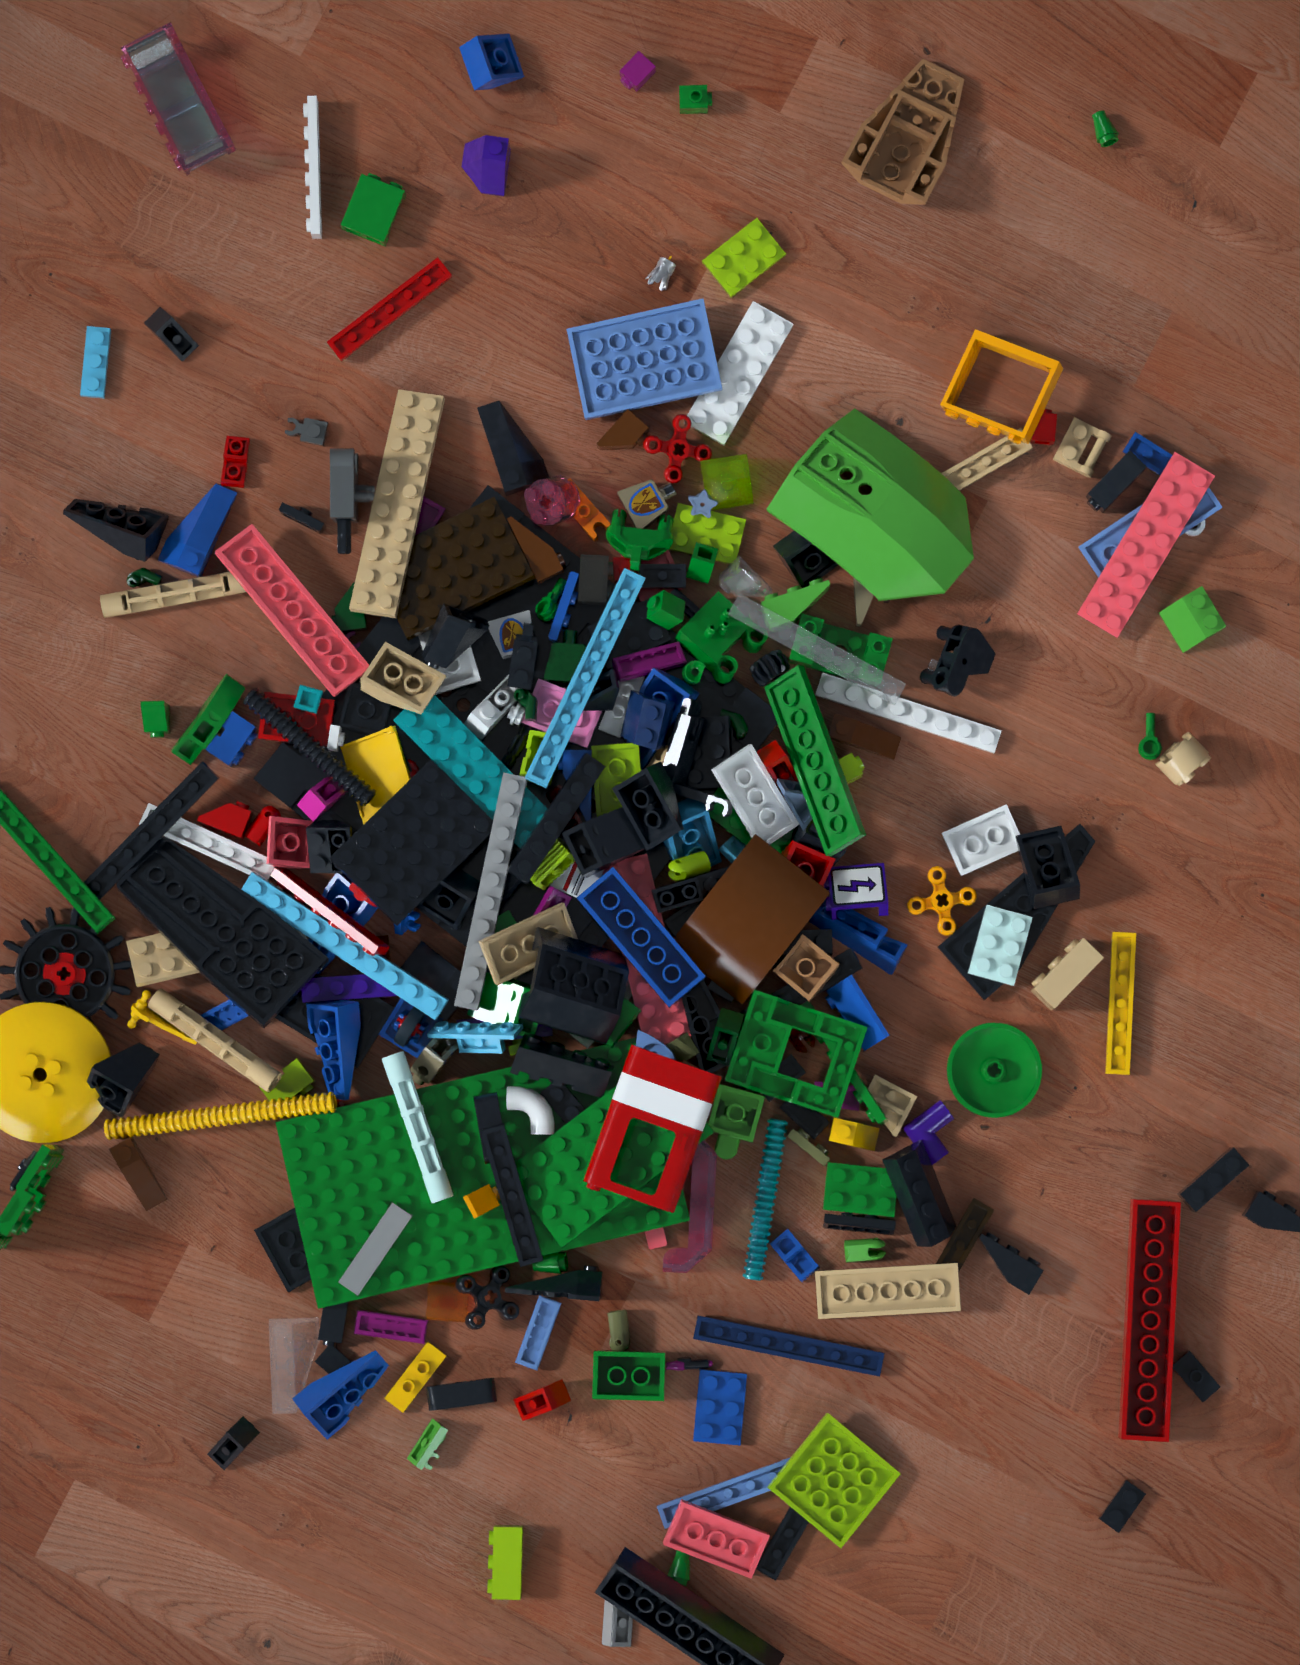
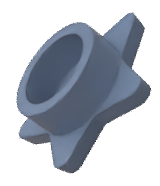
[688,489,718,518]

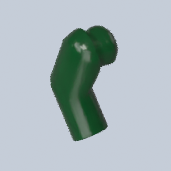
[126,568,163,588]
[514,688,538,721]
[720,709,748,739]

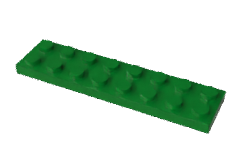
[764,665,866,856]

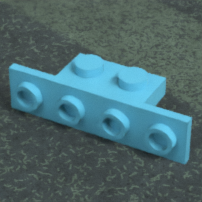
[427,1021,523,1054]

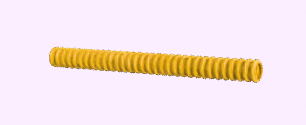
[104,1092,337,1140]

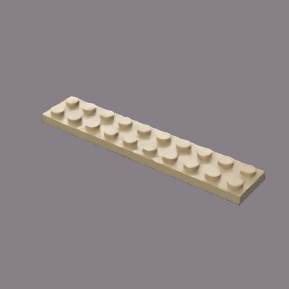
[349,389,445,618]

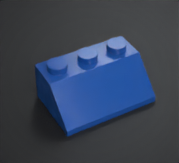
[825,975,889,1052]

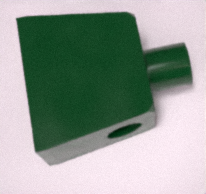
[544,630,586,684]

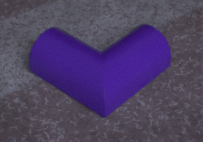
[902,1100,954,1165]

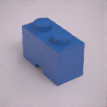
[206,711,258,767]

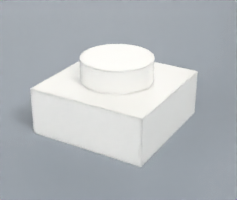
[327,725,345,752]

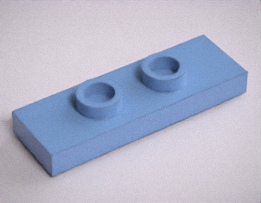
[515,1295,562,1370]

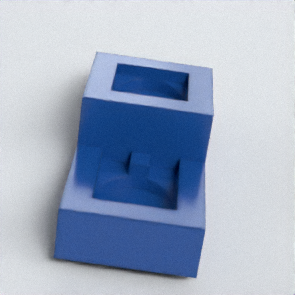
[770,1229,820,1282]

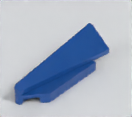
[808,896,907,975]

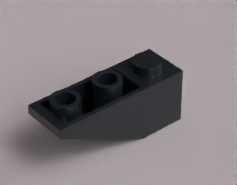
[1242,1190,1300,1232]
[979,1232,1044,1295]

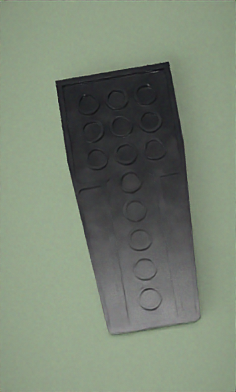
[116,837,329,1028]

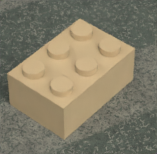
[1030,938,1104,1010]

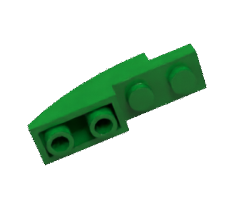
[171,673,246,765]

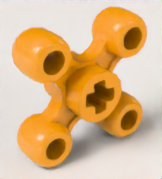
[907,866,977,936]

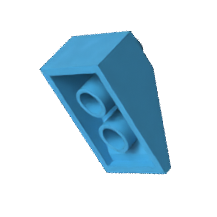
[663,798,722,866]

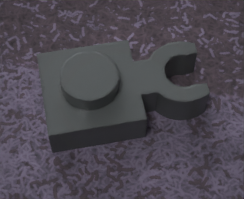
[285,418,328,446]

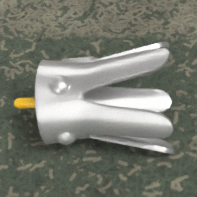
[645,256,676,291]

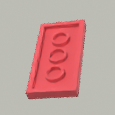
[663,1499,770,1579]

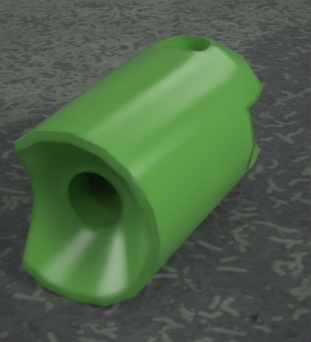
[844,1238,886,1263]

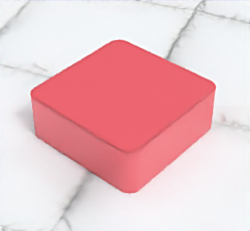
[645,1227,667,1250]

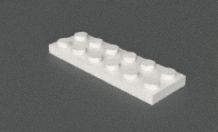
[684,301,794,446]

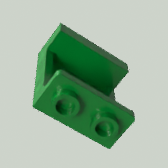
[341,173,406,247]

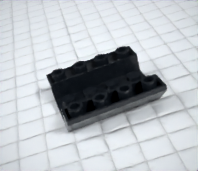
[518,927,629,1044]

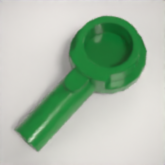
[535,578,567,622]
[1138,713,1162,760]

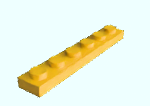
[1105,932,1136,1075]

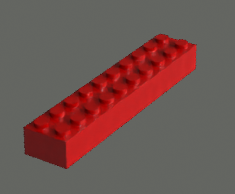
[1118,1199,1181,1442]

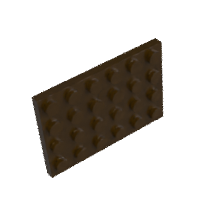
[397,497,535,641]

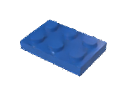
[693,1369,747,1446]

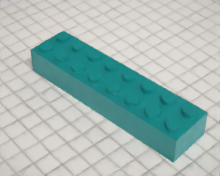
[393,695,547,849]

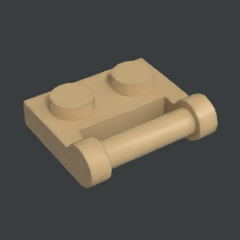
[1053,417,1112,478]

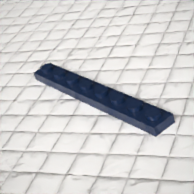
[693,1315,885,1377]

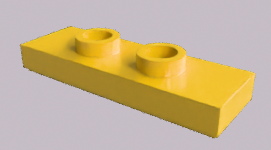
[384,1341,447,1413]

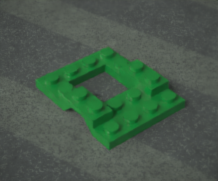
[724,990,867,1118]
[0,1144,64,1250]

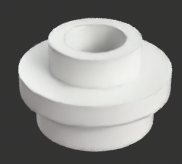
[507,703,526,726]

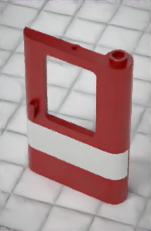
[583,1044,722,1213]

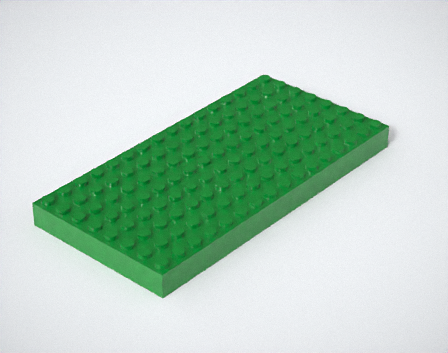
[275,1037,690,1309]

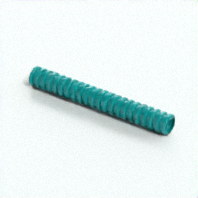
[742,1118,788,1281]

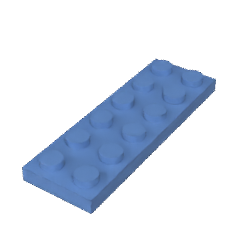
[1078,487,1223,578]

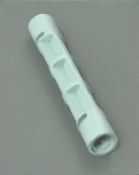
[382,1051,454,1203]

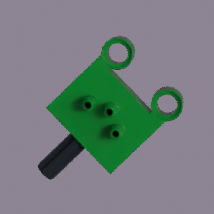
[671,589,768,684]

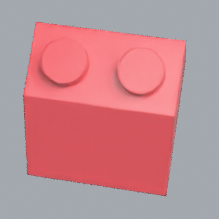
[267,816,313,870]

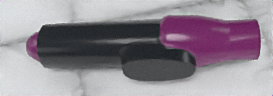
[666,1357,713,1371]

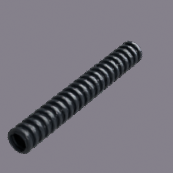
[243,688,376,807]

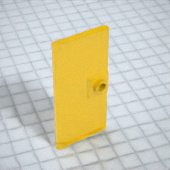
[340,726,411,824]

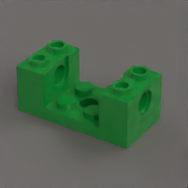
[789,614,893,688]

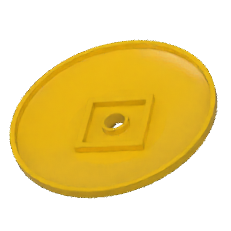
[0,1002,111,1143]

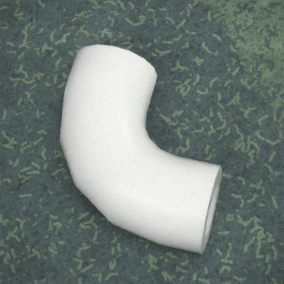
[506,1086,554,1135]

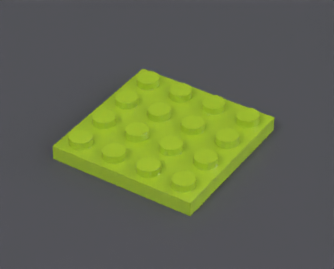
[767,1413,901,1548]

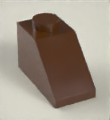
[596,409,649,450]

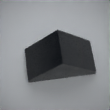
[583,669,620,711]

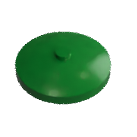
[947,1023,1042,1118]

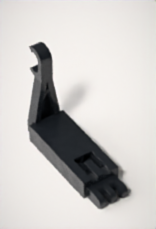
[663,698,733,817]

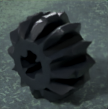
[749,650,790,686]

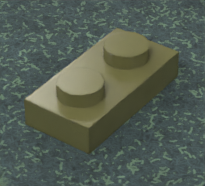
[787,1128,830,1166]

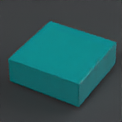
[294,685,323,714]

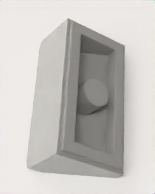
[602,1600,633,1647]

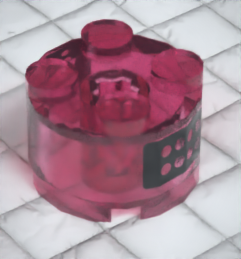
[524,475,580,526]

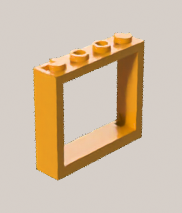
[940,329,1063,444]

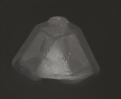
[719,556,772,597]

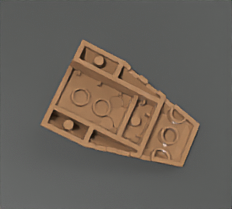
[841,59,964,205]

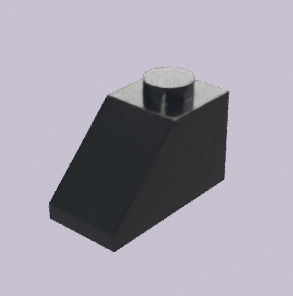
[144,307,199,362]
[207,1416,260,1470]

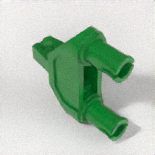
[606,509,674,571]

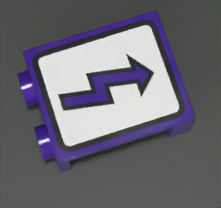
[824,863,888,920]

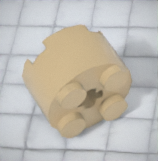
[1155,732,1211,786]

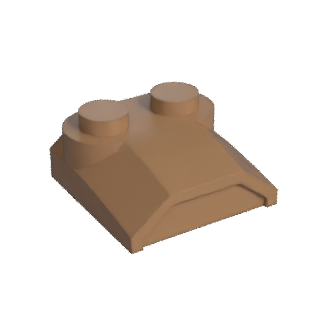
[773,934,840,1001]

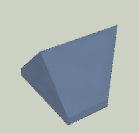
[776,778,812,831]

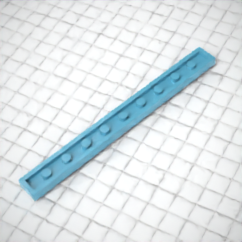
[525,568,645,788]
[241,872,449,1020]

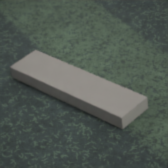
[338,1203,412,1295]

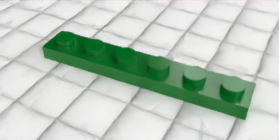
[800,1001,889,1125]

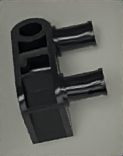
[920,624,996,697]

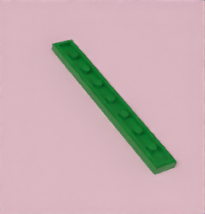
[0,789,115,934]

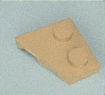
[868,1075,917,1137]

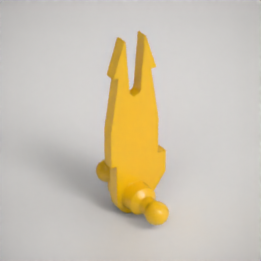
[127,990,197,1045]

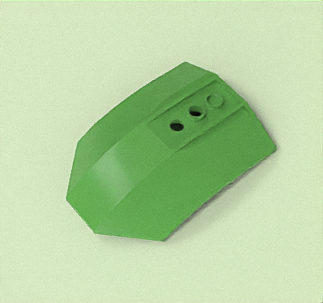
[766,408,974,601]

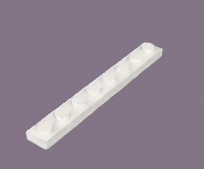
[815,673,1002,754]

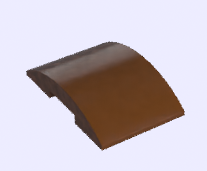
[674,834,831,1004]

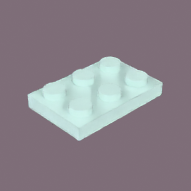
[968,905,1033,986]

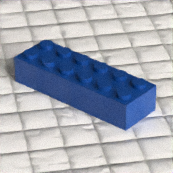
[577,867,706,1008]

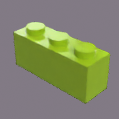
[487,1525,523,1600]

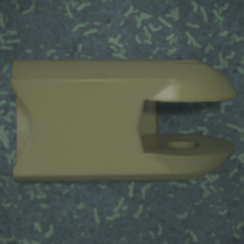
[607,1310,630,1351]

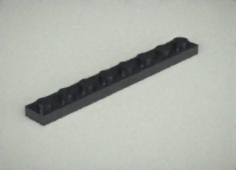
[84,761,220,900]

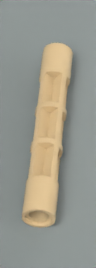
[100,572,246,618]
[148,988,282,1093]

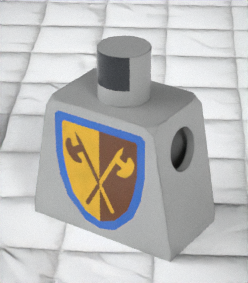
[488,610,533,659]

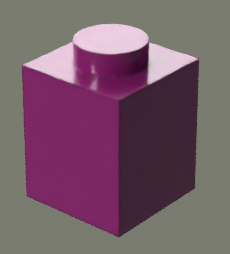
[620,51,656,92]

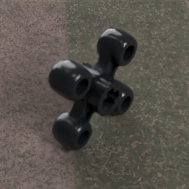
[455,1266,519,1330]

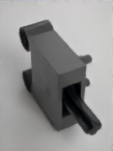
[330,448,375,554]

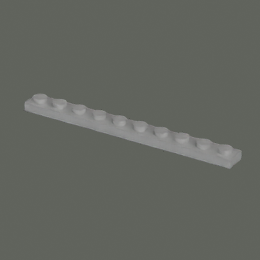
[454,772,527,1011]

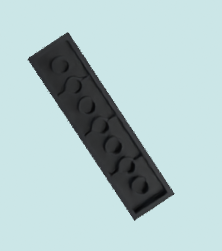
[594,1547,785,1665]

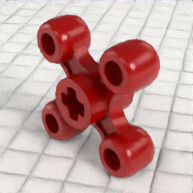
[643,414,712,484]

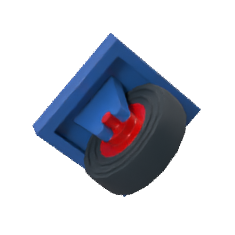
[378,998,444,1058]

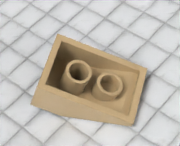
[360,642,446,715]

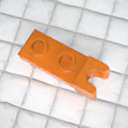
[552,478,611,542]

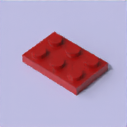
[258,692,335,747]

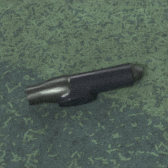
[10,1150,37,1191]

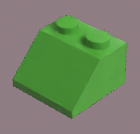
[1159,586,1226,653]

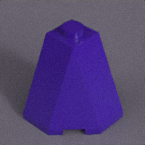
[461,135,511,197]

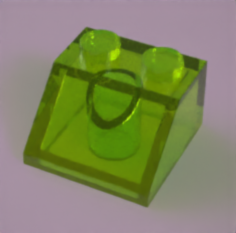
[700,454,754,511]

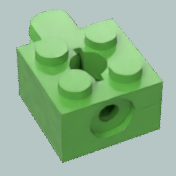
[708,1084,765,1159]

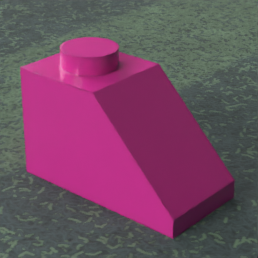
[297,776,348,822]

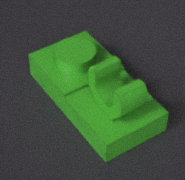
[407,1418,448,1470]

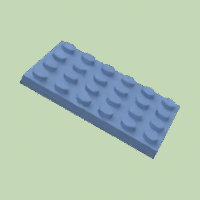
[566,299,723,420]

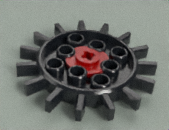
[0,907,133,1026]

